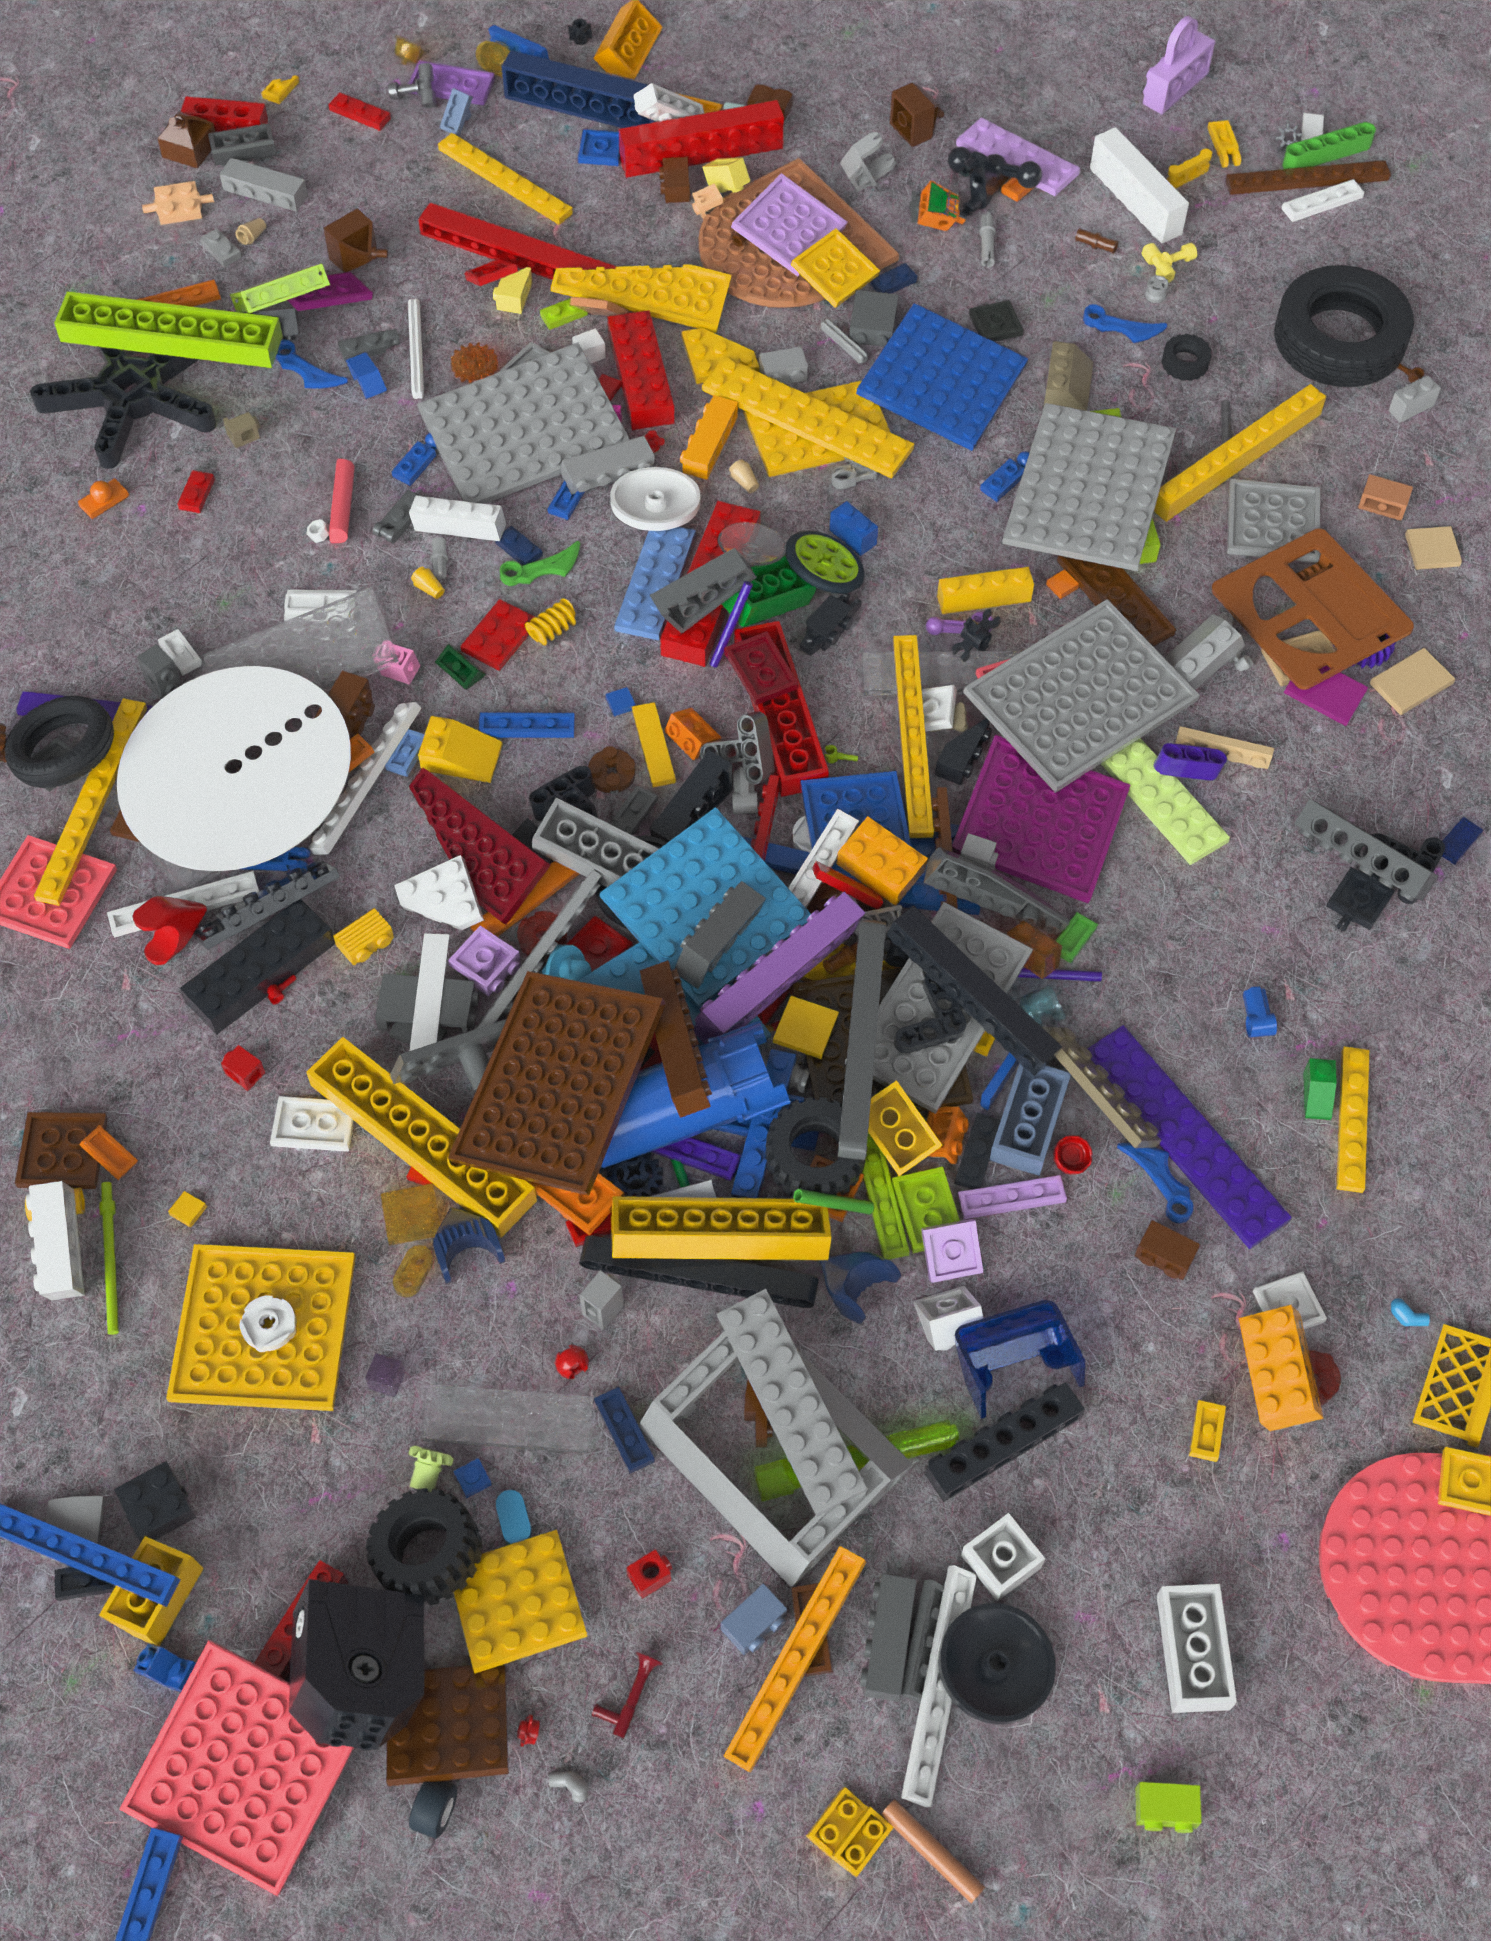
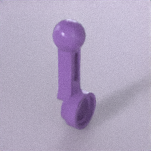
[926,612,993,635]

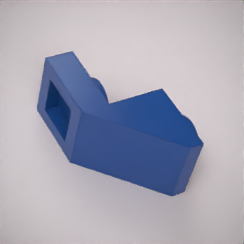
[133,1644,196,1692]

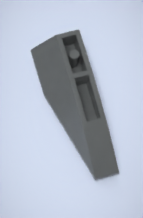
[924,847,1070,936]

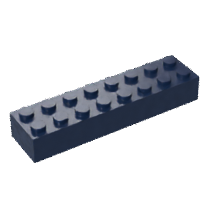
[502,50,657,128]

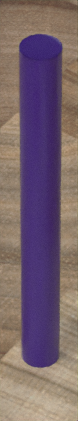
[709,581,753,668]
[1017,968,1102,982]

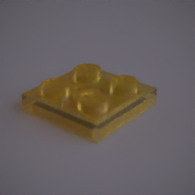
[380,1183,440,1246]

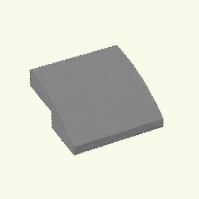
[41,1496,105,1558]

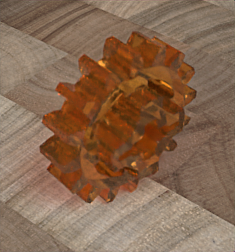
[451,342,498,384]

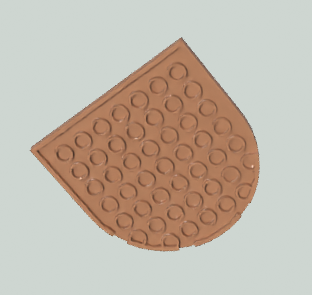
[699,158,899,308]

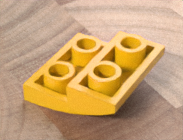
[806,1787,894,1877]

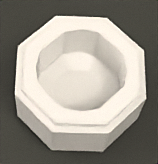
[307,519,330,543]

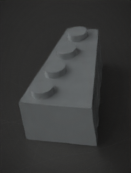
[650,548,756,633]

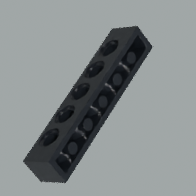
[925,1382,1085,1502]

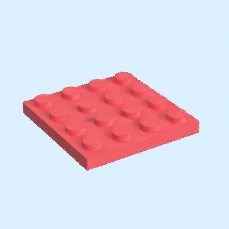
[0,835,117,949]

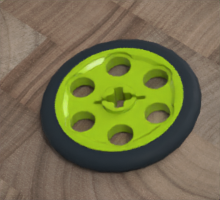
[785,530,865,594]

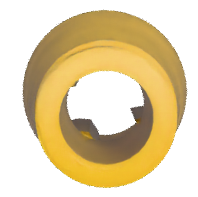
[411,566,445,599]

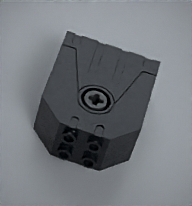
[289,1579,424,1751]

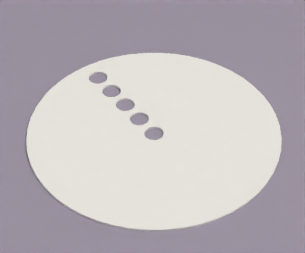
[117,666,351,871]

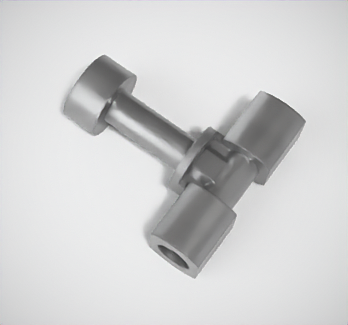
[388,63,436,108]

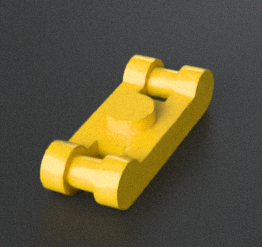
[1166,149,1212,189]

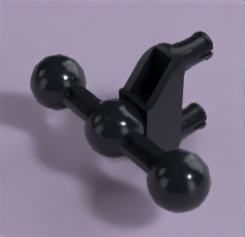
[948,146,1043,216]

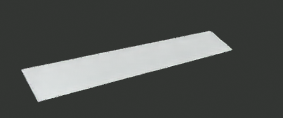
[410,934,449,1051]

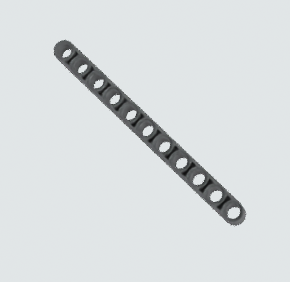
[838,919,886,1160]

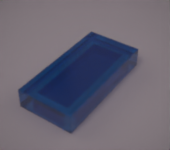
[1442,816,1484,865]

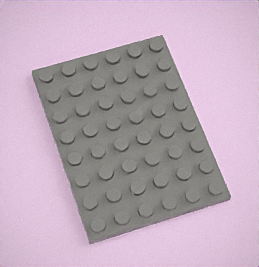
[417,342,630,504]
[1002,403,1176,571]
[963,599,1200,793]

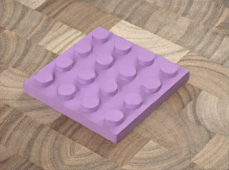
[731,173,847,276]

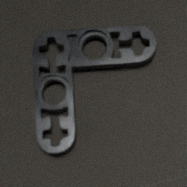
[894,973,967,1054]

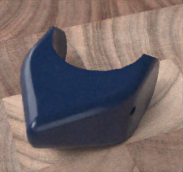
[433,1207,505,1284]
[820,1251,902,1324]

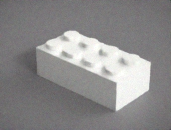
[26,1181,84,1300]
[1157,1584,1237,1713]

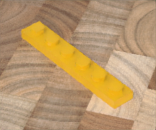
[1336,1046,1369,1193]

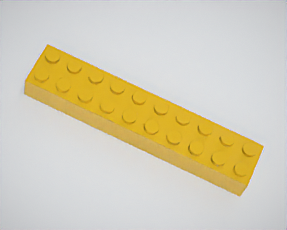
[306,1037,537,1238]

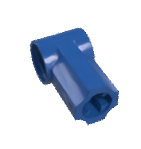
[1243,987,1277,1038]

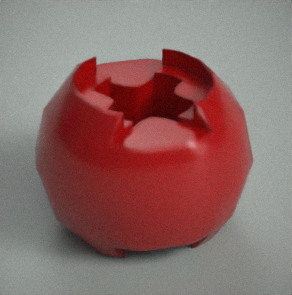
[555,1344,589,1379]

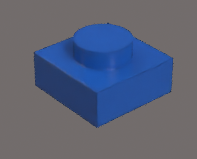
[453,1458,492,1498]

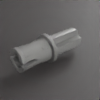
[430,537,448,580]

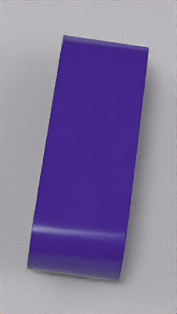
[1153,743,1227,781]

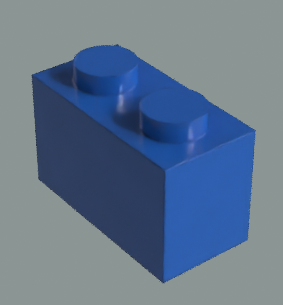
[830,501,878,556]

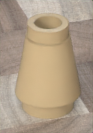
[236,218,266,245]
[729,459,759,493]

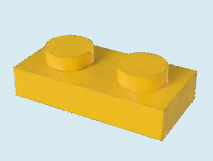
[1189,1400,1226,1462]

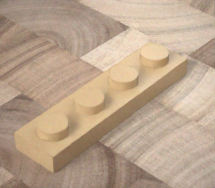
[1175,726,1274,769]

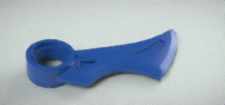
[1083,304,1167,343]
[276,340,348,389]
[1117,1143,1194,1224]

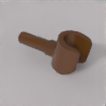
[1398,364,1425,383]

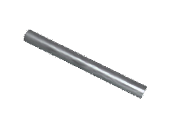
[1221,400,1231,444]

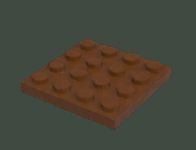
[386,1664,509,1786]

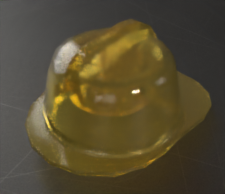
[394,35,426,65]
[476,41,510,78]

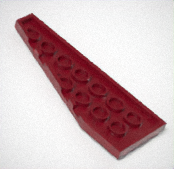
[409,767,551,925]

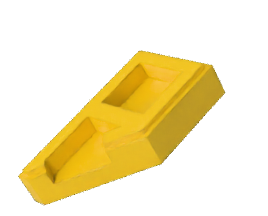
[261,75,299,105]

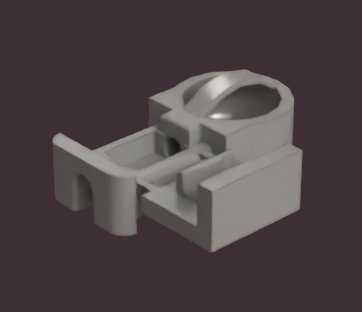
[831,457,877,489]

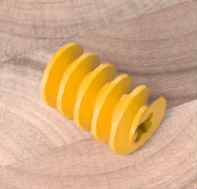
[525,598,576,646]

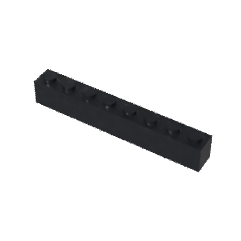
[887,906,1062,1076]

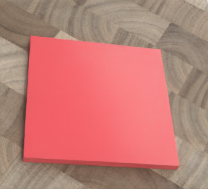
[120,1640,354,1896]

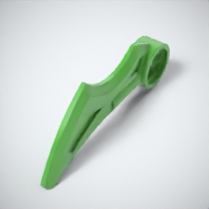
[500,541,580,586]

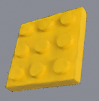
[791,228,880,308]

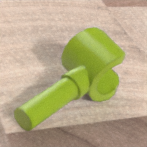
[824,745,858,764]

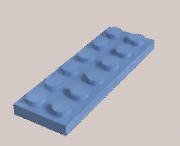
[614,527,696,641]

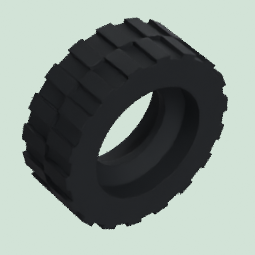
[1162,334,1212,381]

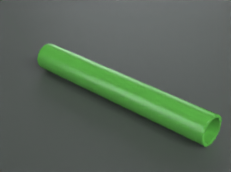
[793,1189,874,1214]

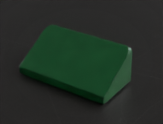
[435,644,486,690]

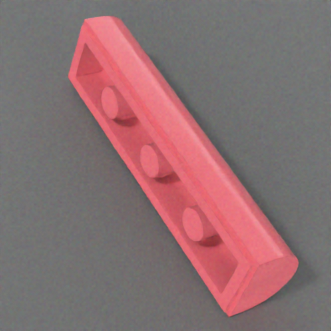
[329,459,355,543]

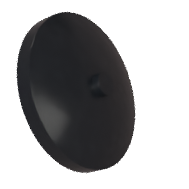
[938,1603,1056,1725]

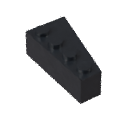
[650,750,732,843]

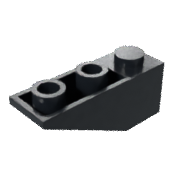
[935,718,992,785]

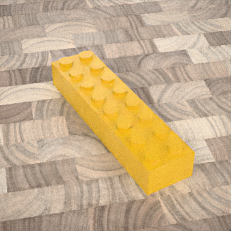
[611,1196,831,1260]

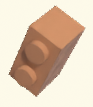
[1358,474,1413,521]

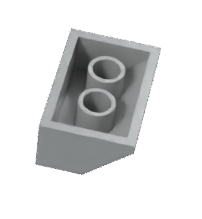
[1164,614,1245,690]

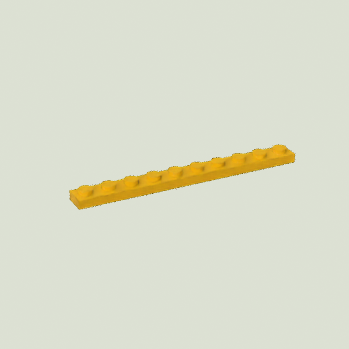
[893,635,934,838]
[34,698,147,906]

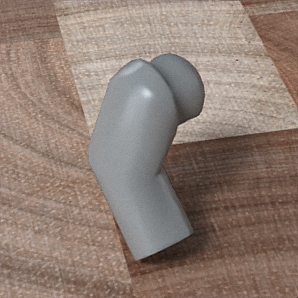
[549,1771,589,1802]

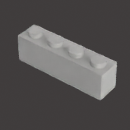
[219,158,308,212]
[561,436,655,494]

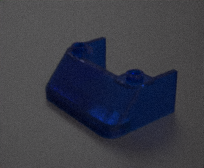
[955,1300,1086,1419]

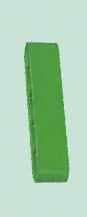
[1282,122,1376,169]

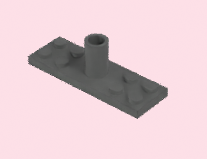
[390,1019,507,1093]

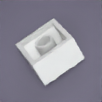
[914,1286,987,1351]

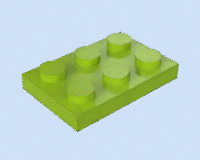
[892,1167,960,1253]

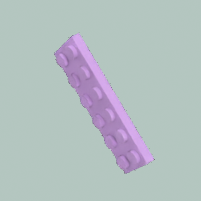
[956,118,1080,196]

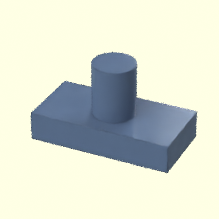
[439,88,473,136]

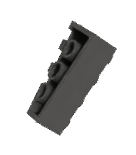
[674,881,766,989]

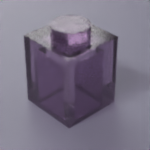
[365,1353,405,1397]

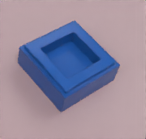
[605,687,636,716]

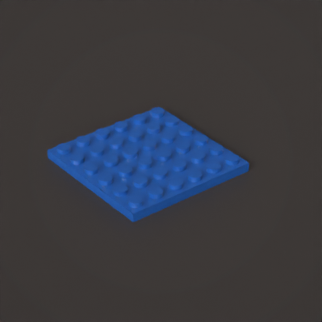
[856,303,1028,451]

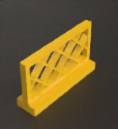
[1413,1324,1491,1448]

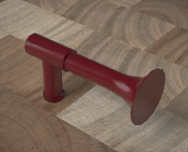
[592,1652,663,1739]

